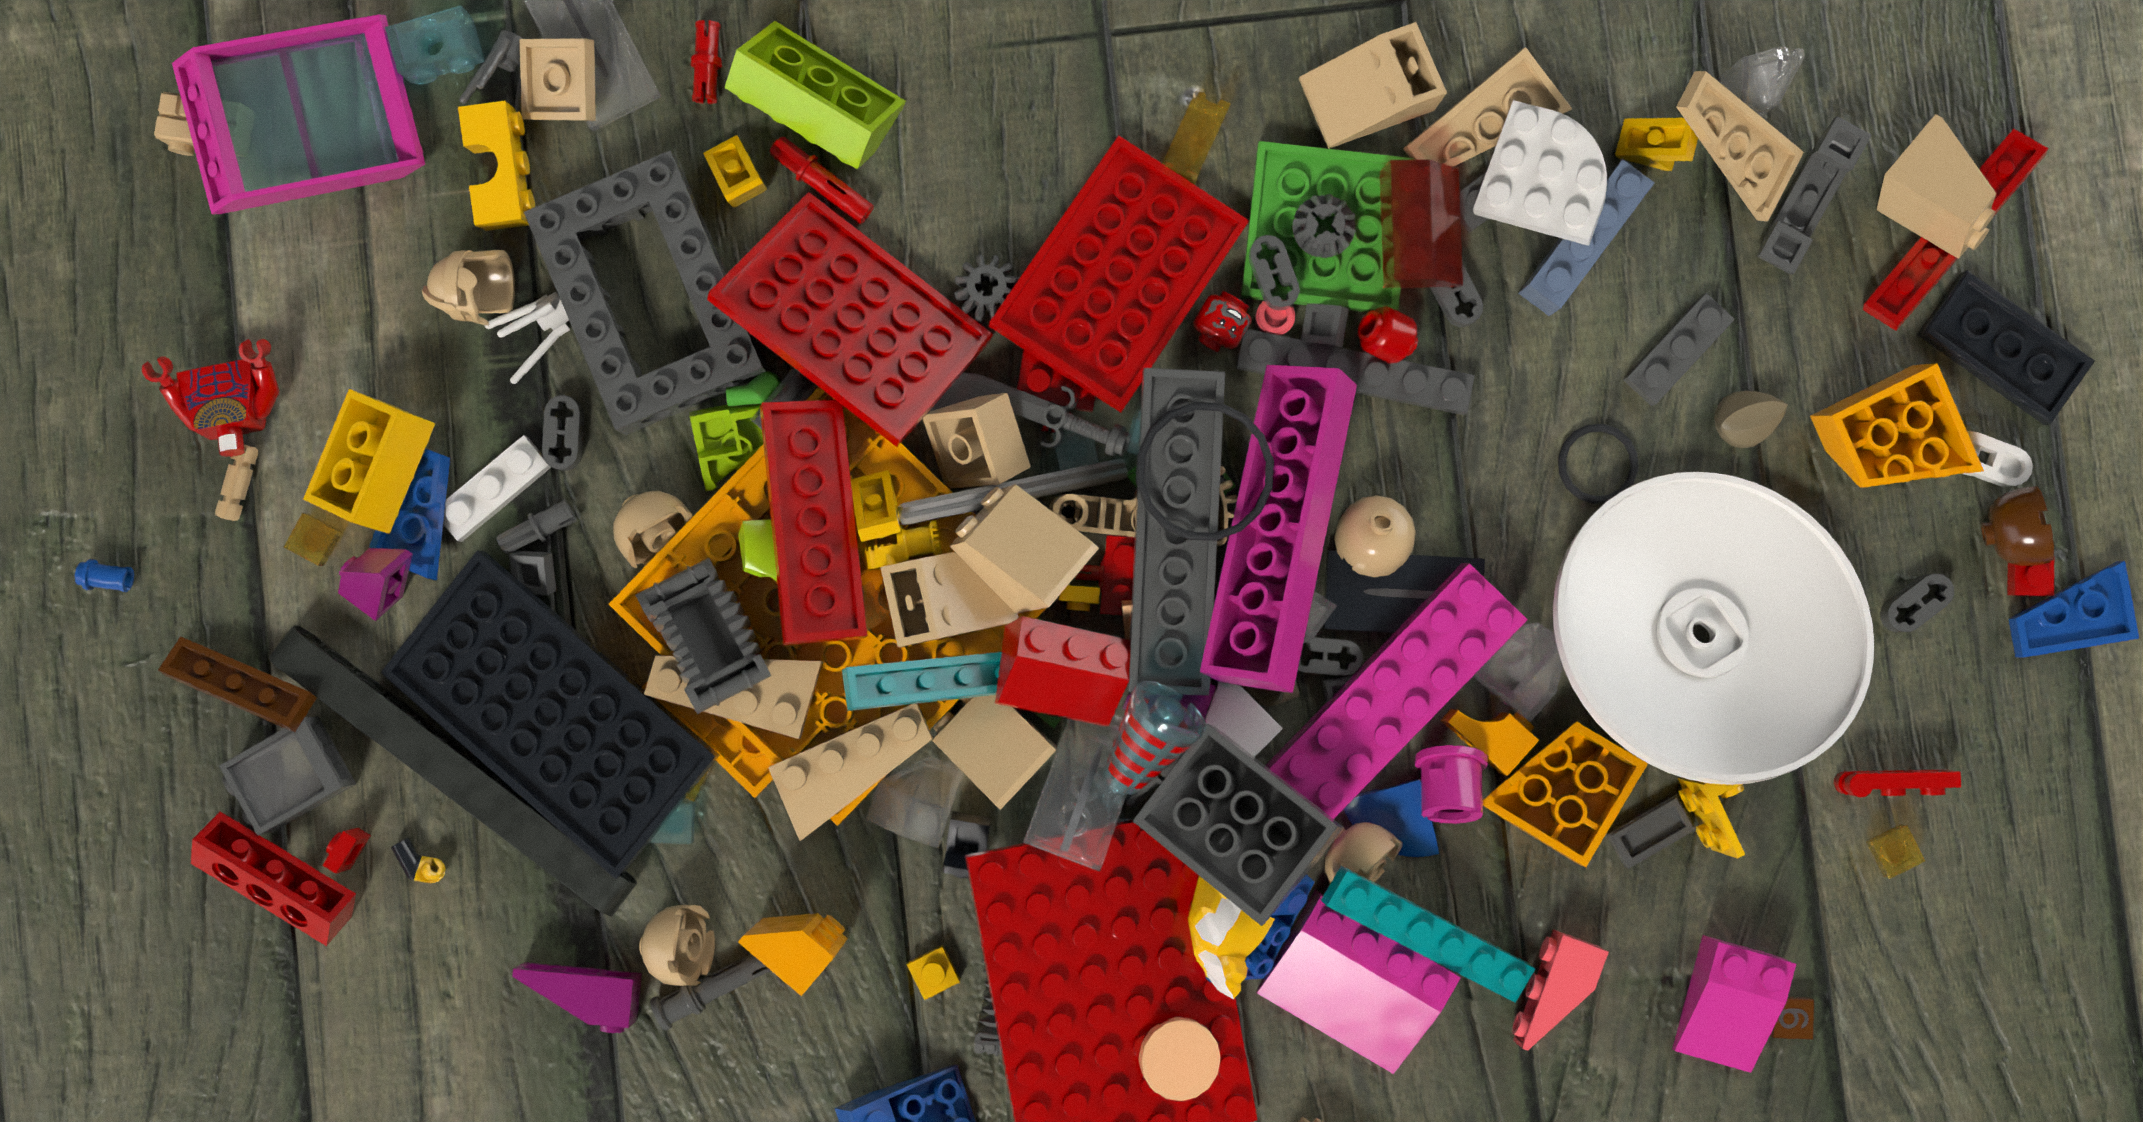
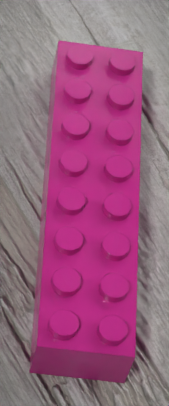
[1200,365,1357,693]
[1265,563,1528,819]

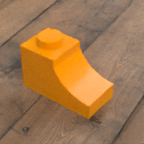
[1440,709,1539,776]

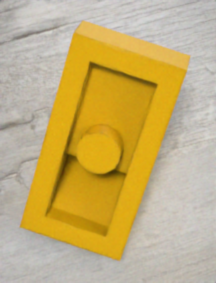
[1615,118,1698,171]
[703,135,767,208]
[851,470,903,542]

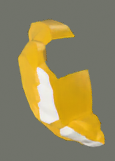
[1188,876,1275,999]

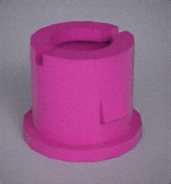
[1415,745,1488,824]

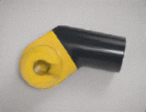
[391,838,445,884]

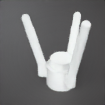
[485,291,570,384]

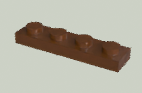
[158,636,317,732]

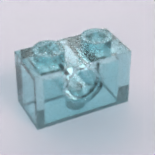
[385,6,485,84]

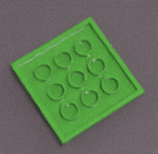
[1241,141,1414,312]

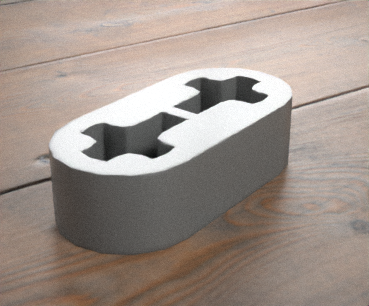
[1249,235,1300,311]
[1426,255,1483,327]
[542,395,584,471]
[1880,574,1954,632]
[1298,637,1363,676]

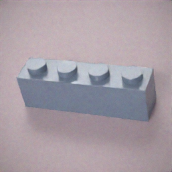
[1518,159,1654,316]

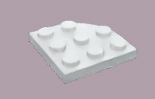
[1473,100,1607,246]

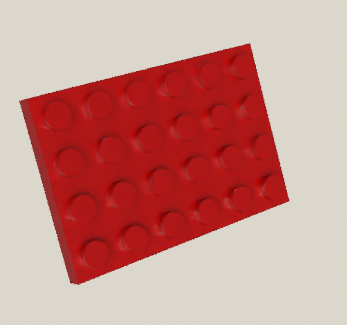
[989,135,1249,413]
[707,192,994,447]

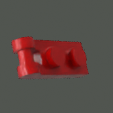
[1834,769,1961,797]

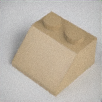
[923,393,1031,488]

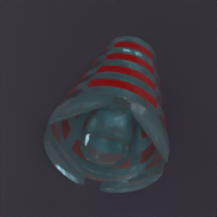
[1103,681,1206,795]

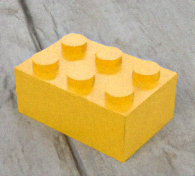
[303,389,435,534]

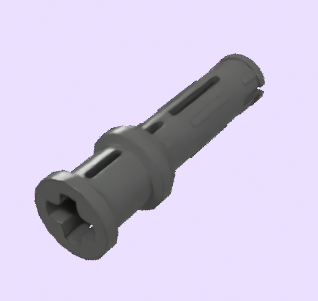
[650,953,771,1031]

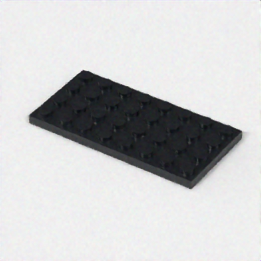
[381,550,720,879]

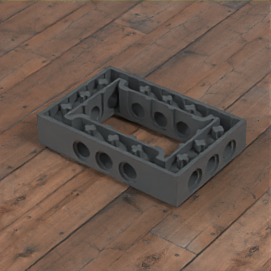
[524,151,769,435]

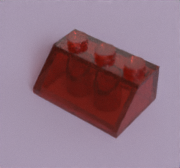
[1380,159,1463,288]

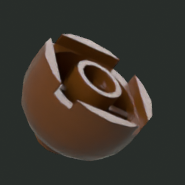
[1981,486,2054,566]

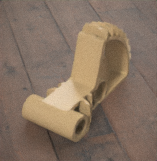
[1049,466,1238,546]

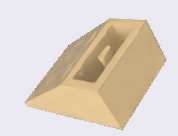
[1299,22,1447,149]
[880,552,1019,647]

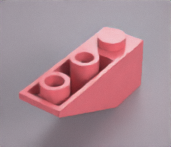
[1512,929,1609,1051]

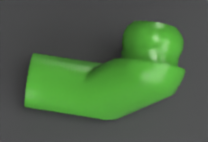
[726,371,781,406]

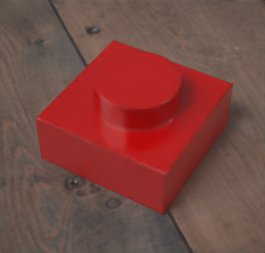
[2007,559,2054,596]
[322,827,371,874]

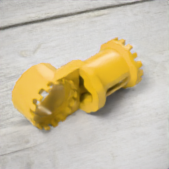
[861,520,942,571]

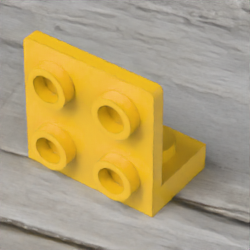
[1678,777,1745,859]

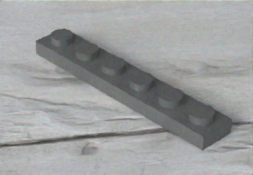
[1236,329,1475,415]

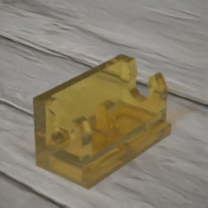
[1162,92,1231,185]

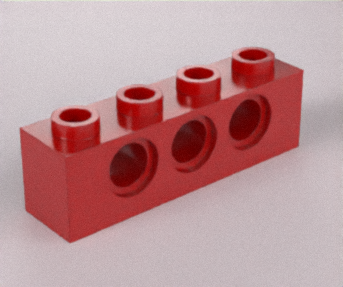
[191,811,356,946]

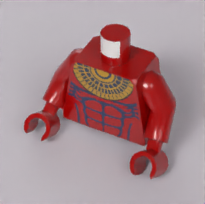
[142,339,280,457]

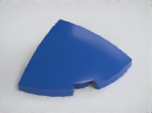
[1343,779,1439,857]

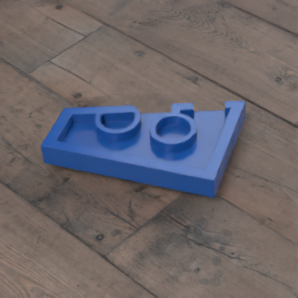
[368,448,450,581]
[2008,561,2139,658]

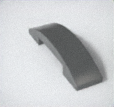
[1757,116,1872,275]

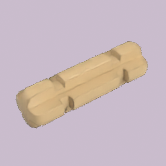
[215,445,258,521]

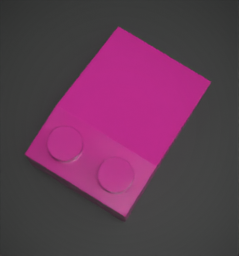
[1672,935,1796,1073]

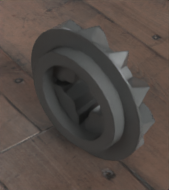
[1292,194,1356,258]

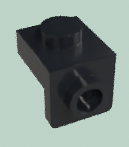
[942,811,992,878]

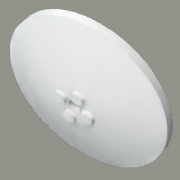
[1553,472,1874,785]

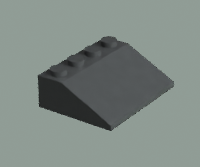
[1133,724,1344,926]

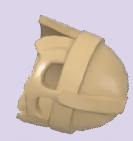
[422,250,515,326]

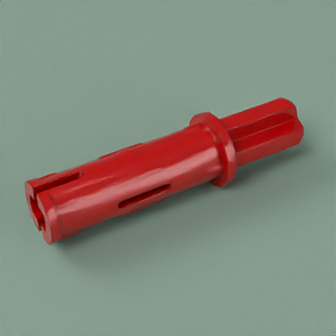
[770,137,874,225]

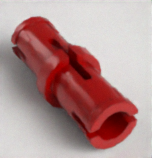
[690,20,722,104]

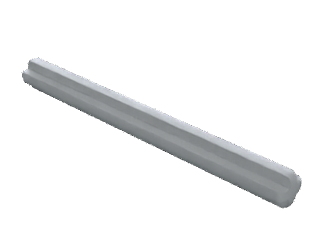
[898,458,1127,526]

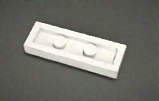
[443,435,551,542]

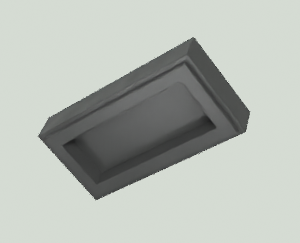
[1606,794,1696,869]

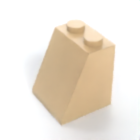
[1877,114,1996,259]
[950,484,1099,613]
[932,695,1057,810]

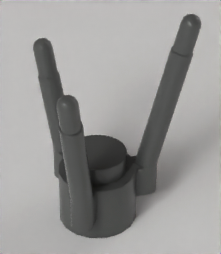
[459,30,523,115]

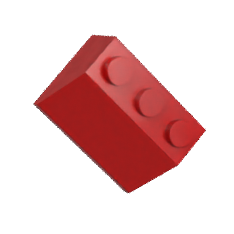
[995,616,1130,726]

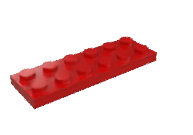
[760,400,867,645]

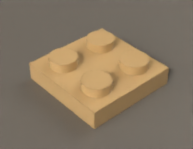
[520,39,596,121]

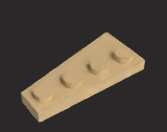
[1403,47,1572,179]
[1676,71,1804,221]
[644,656,823,739]
[768,703,933,841]

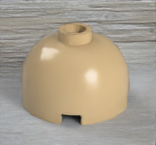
[613,490,693,568]
[1334,495,1416,577]
[1325,822,1402,884]
[639,905,715,986]

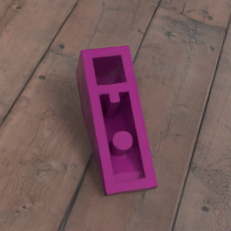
[512,962,642,1033]

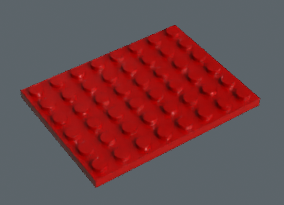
[965,820,1258,1122]

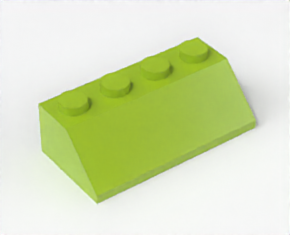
[724,21,906,169]

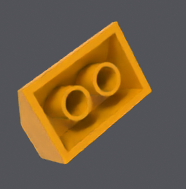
[738,913,848,996]

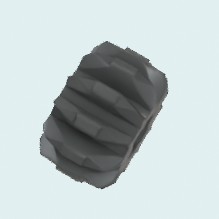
[954,255,1019,321]

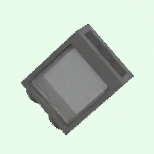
[219,716,356,835]

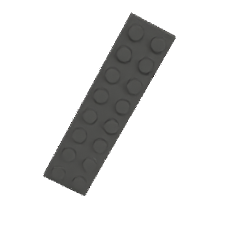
[1127,368,1225,695]

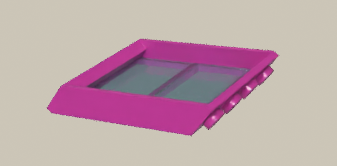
[172,14,425,214]

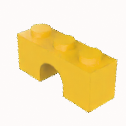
[458,101,535,231]

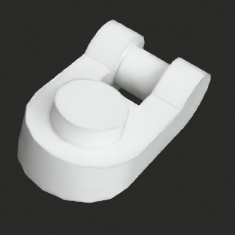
[1963,431,2033,487]

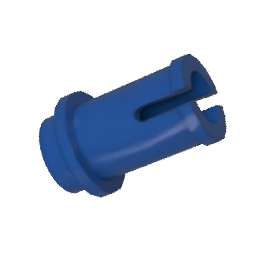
[75,559,134,592]

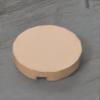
[1139,1017,1221,1101]

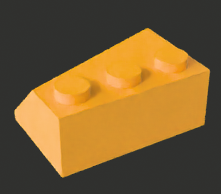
[1810,363,1984,488]
[1483,721,1648,867]

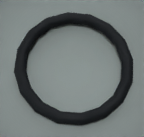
[1558,424,1639,504]

